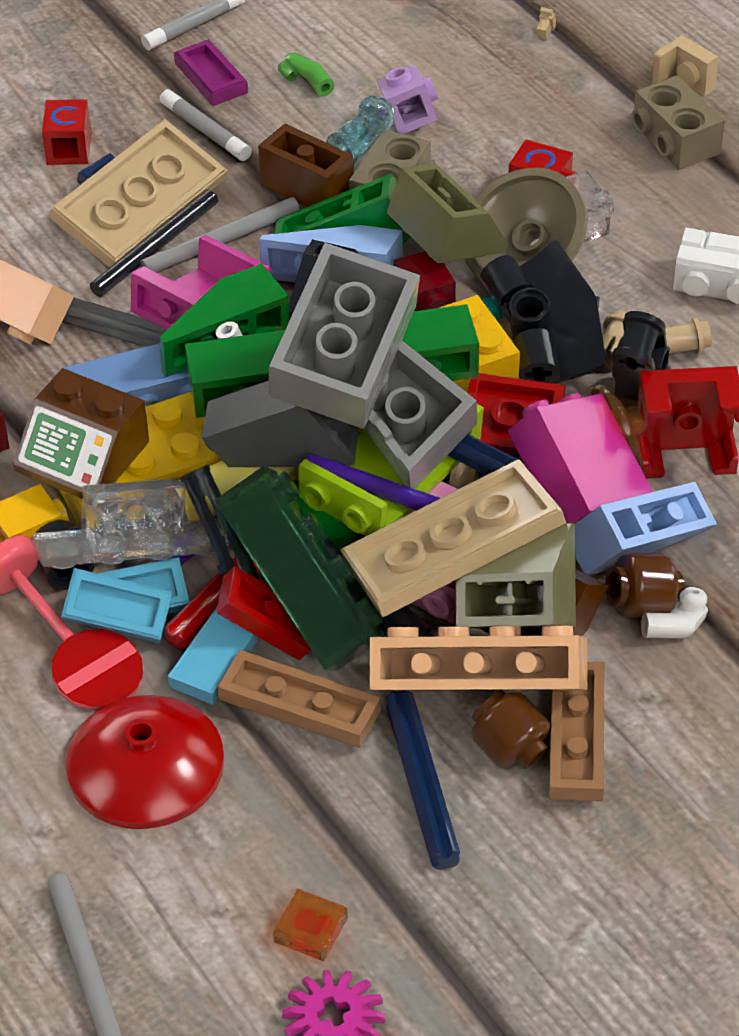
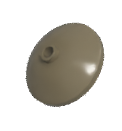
[464,168,588,279]

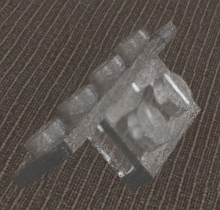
[32,478,233,569]

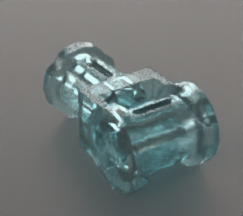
[326,96,395,164]

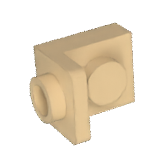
[652,35,719,96]

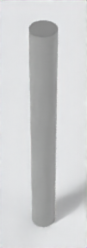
[140,197,300,273]
[48,873,122,1036]

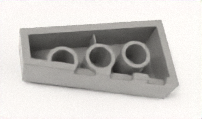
[364,341,477,489]

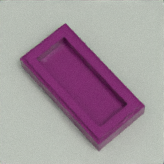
[174,39,248,106]

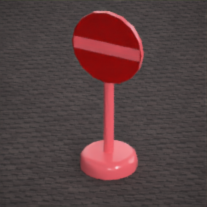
[0,535,143,710]

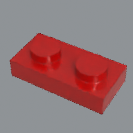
[217,566,316,661]

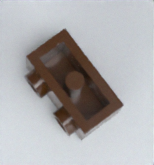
[258,123,354,207]

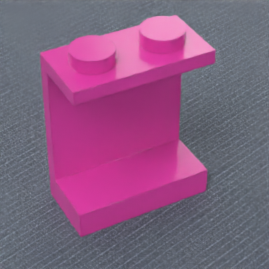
[131,235,271,330]

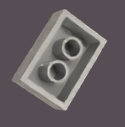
[269,243,420,429]

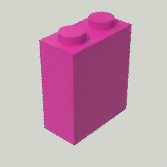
[508,393,653,524]

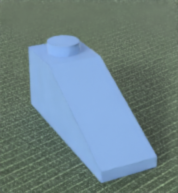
[259,225,403,283]
[575,482,717,575]

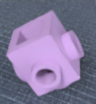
[375,65,438,134]

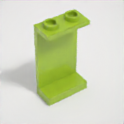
[299,404,484,536]

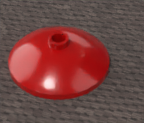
[66,695,224,829]

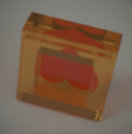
[273,888,348,961]

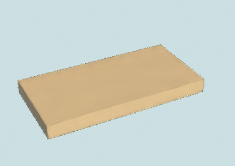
[49,119,228,268]
[340,459,566,617]

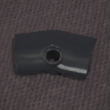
[480,240,606,384]

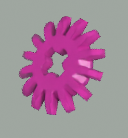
[282,970,386,1036]

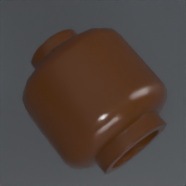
[605,553,684,619]
[472,690,550,769]

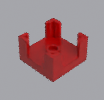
[634,366,739,479]
[467,373,566,467]

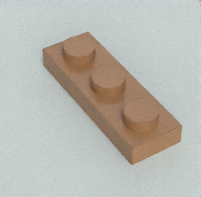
[217,650,381,748]
[549,662,605,801]

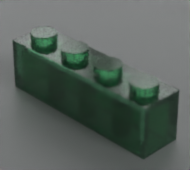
[214,466,385,672]

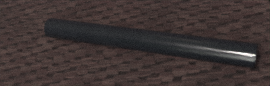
[90,190,218,297]

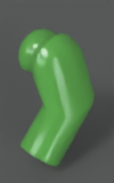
[278,53,334,96]

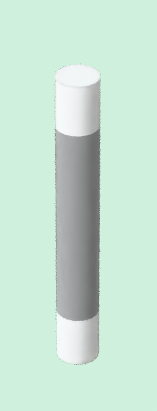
[141,0,245,51]
[159,89,252,161]

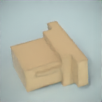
[536,7,556,41]

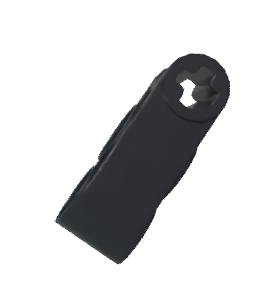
[611,311,671,401]

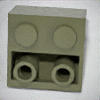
[387,163,508,263]
[456,523,576,629]

